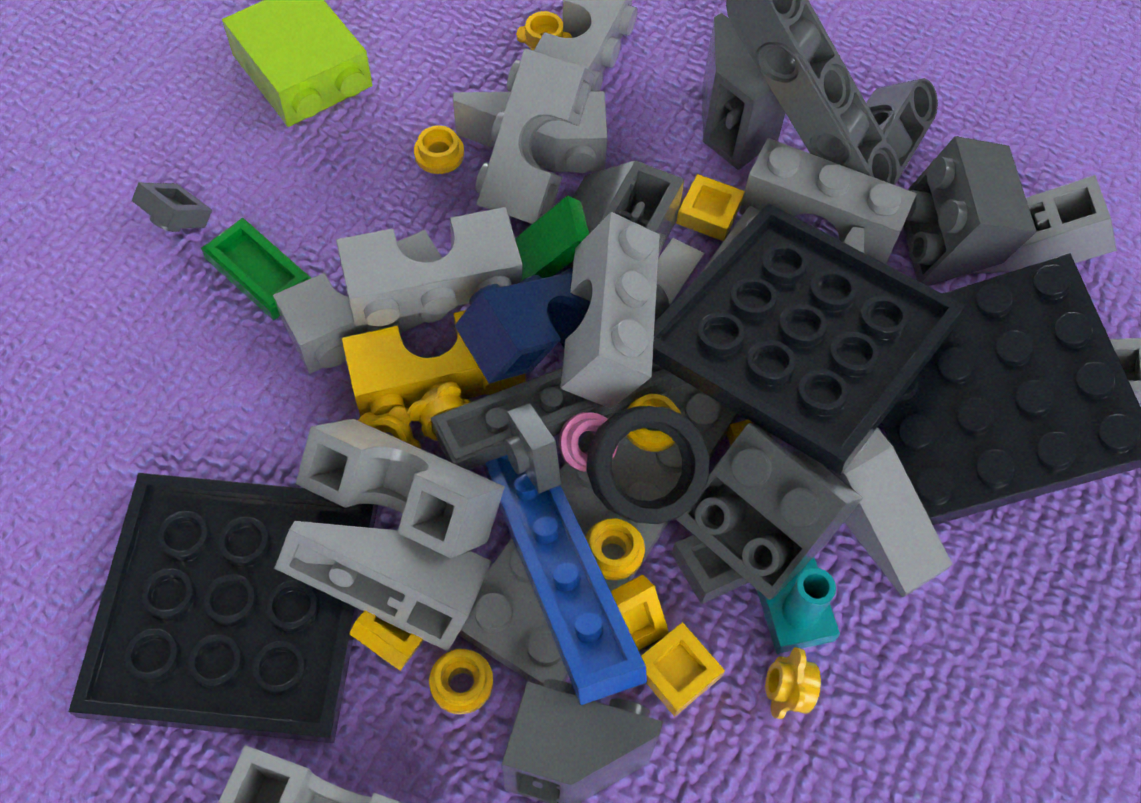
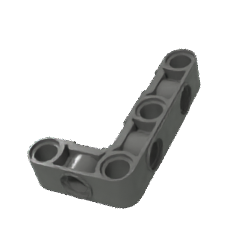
[726,0,938,185]

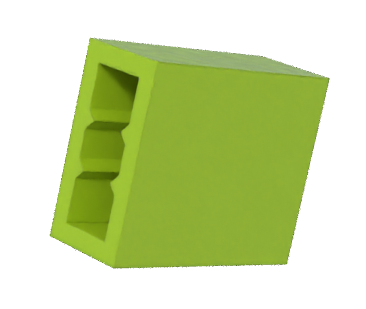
[222,0,373,127]

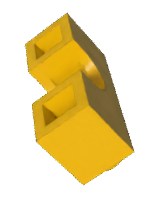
[342,310,526,417]

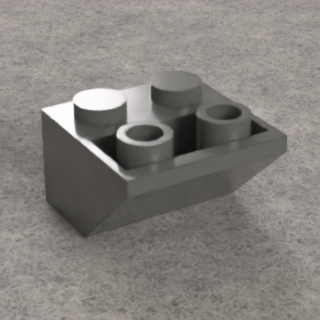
[702,13,785,170]
[903,136,1036,286]
[565,160,684,269]
[676,423,863,600]
[502,679,663,803]

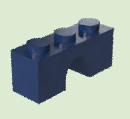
[454,268,591,384]

